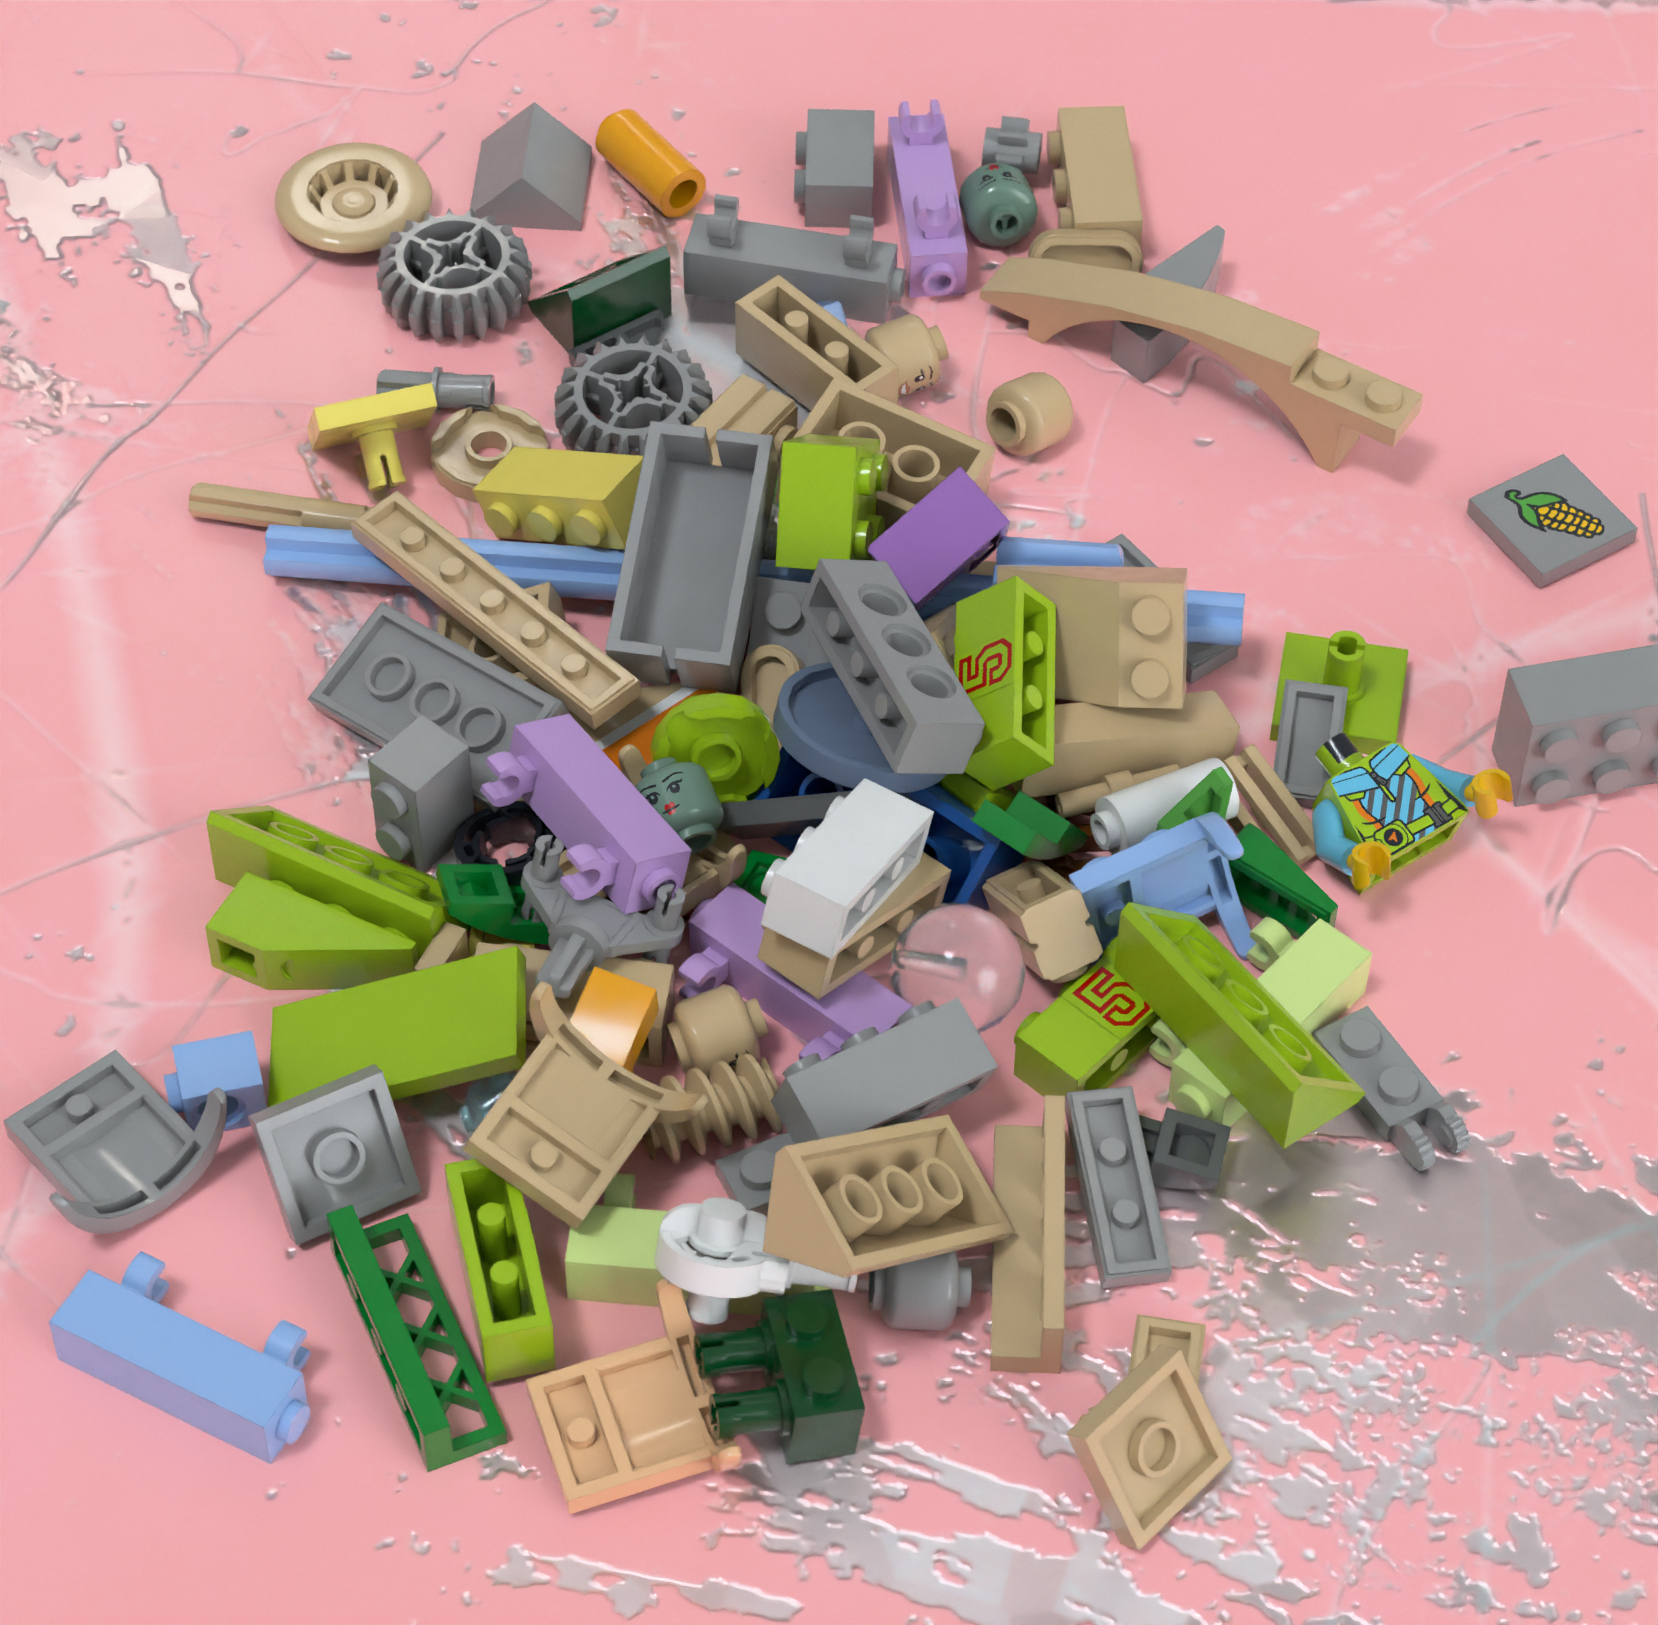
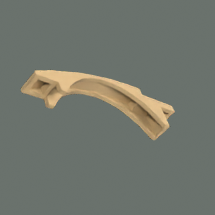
[979,257,1424,473]

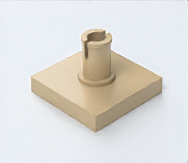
[1066,1344,1232,1550]

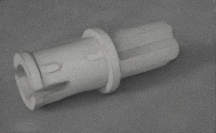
[376,367,495,413]

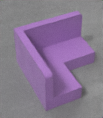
[868,466,1010,611]

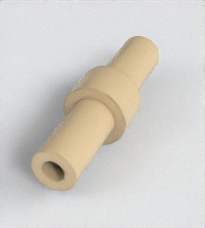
[1055,764,1180,818]

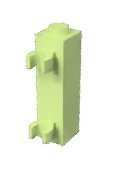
[1149,917,1372,1127]
[565,1173,831,1315]

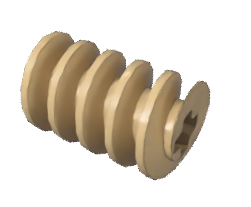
[642,1053,783,1163]

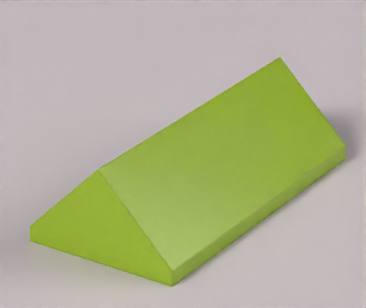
[206,805,471,960]
[1114,902,1366,1149]

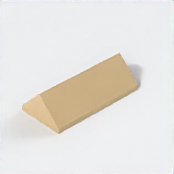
[763,1114,1015,1278]

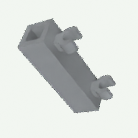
[683,194,906,324]

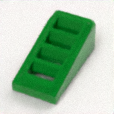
[1228,823,1338,939]

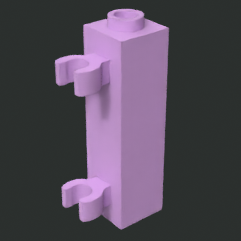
[887,99,968,298]
[480,714,692,915]
[678,882,913,1060]

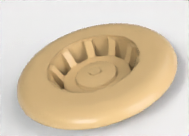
[274,142,433,253]

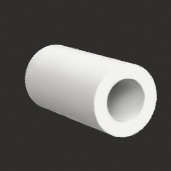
[1090,757,1239,855]

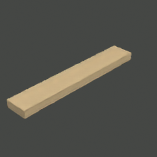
[350,491,642,730]

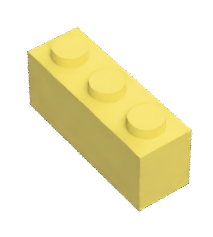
[472,446,643,550]

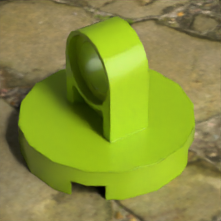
[650,692,780,803]

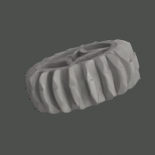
[376,208,532,344]
[554,334,713,456]

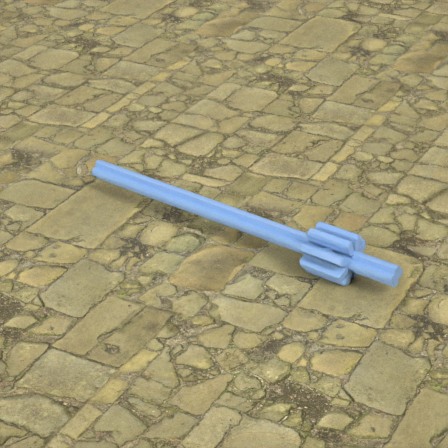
[263,524,1245,646]

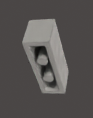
[771,997,998,1144]

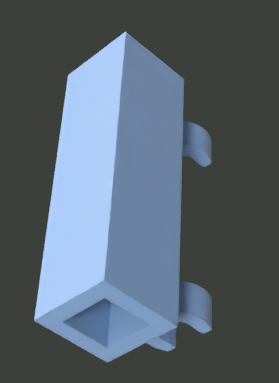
[49,1251,311,1464]

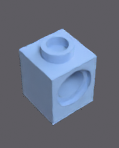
[163,1030,267,1131]

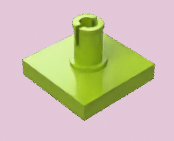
[1269,631,1409,755]

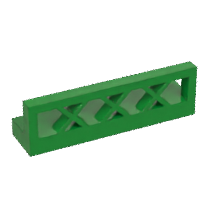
[326,1205,508,1472]

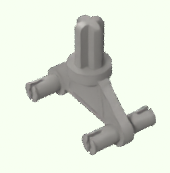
[521,835,686,1001]

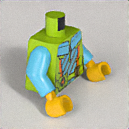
[1312,732,1513,895]

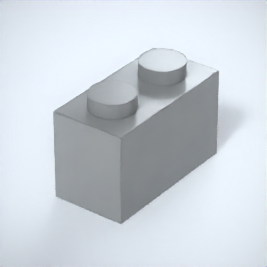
[794,109,875,228]
[368,714,475,872]

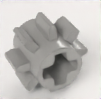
[982,116,1043,175]

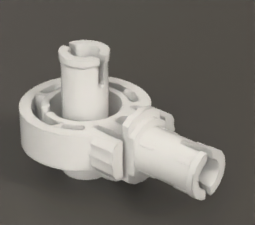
[654,1197,858,1324]

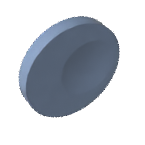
[773,662,947,793]

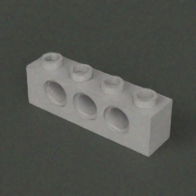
[800,559,985,774]

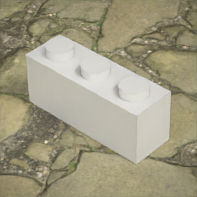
[761,778,934,959]

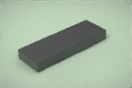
[717,790,914,840]

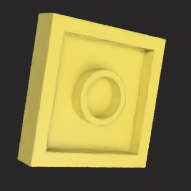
[307,383,438,491]

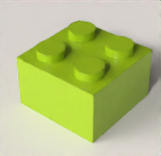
[775,434,888,570]

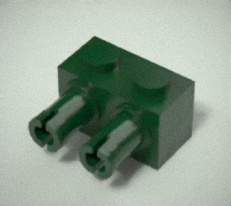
[694,1289,865,1464]

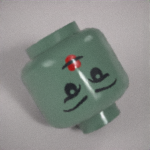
[959,163,1038,247]
[635,757,724,856]

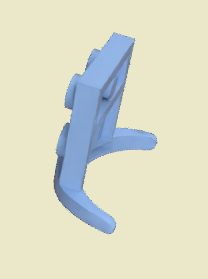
[1069,812,1256,965]

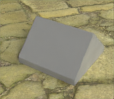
[470,102,592,231]

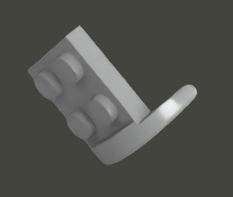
[3,1049,227,1235]

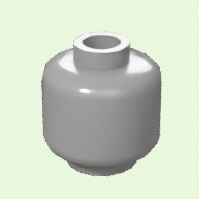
[868,1251,972,1331]

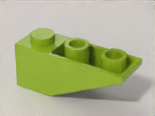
[205,871,419,990]

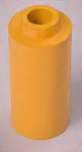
[595,109,706,218]

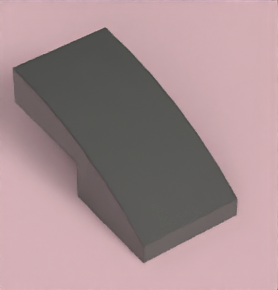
[1139,1107,1232,1189]

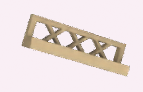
[990,1095,1065,1374]

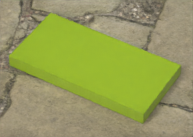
[268,945,526,1108]

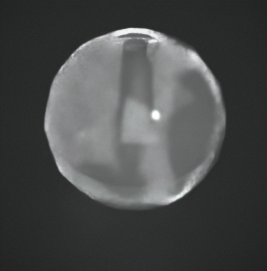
[889,903,1026,1034]

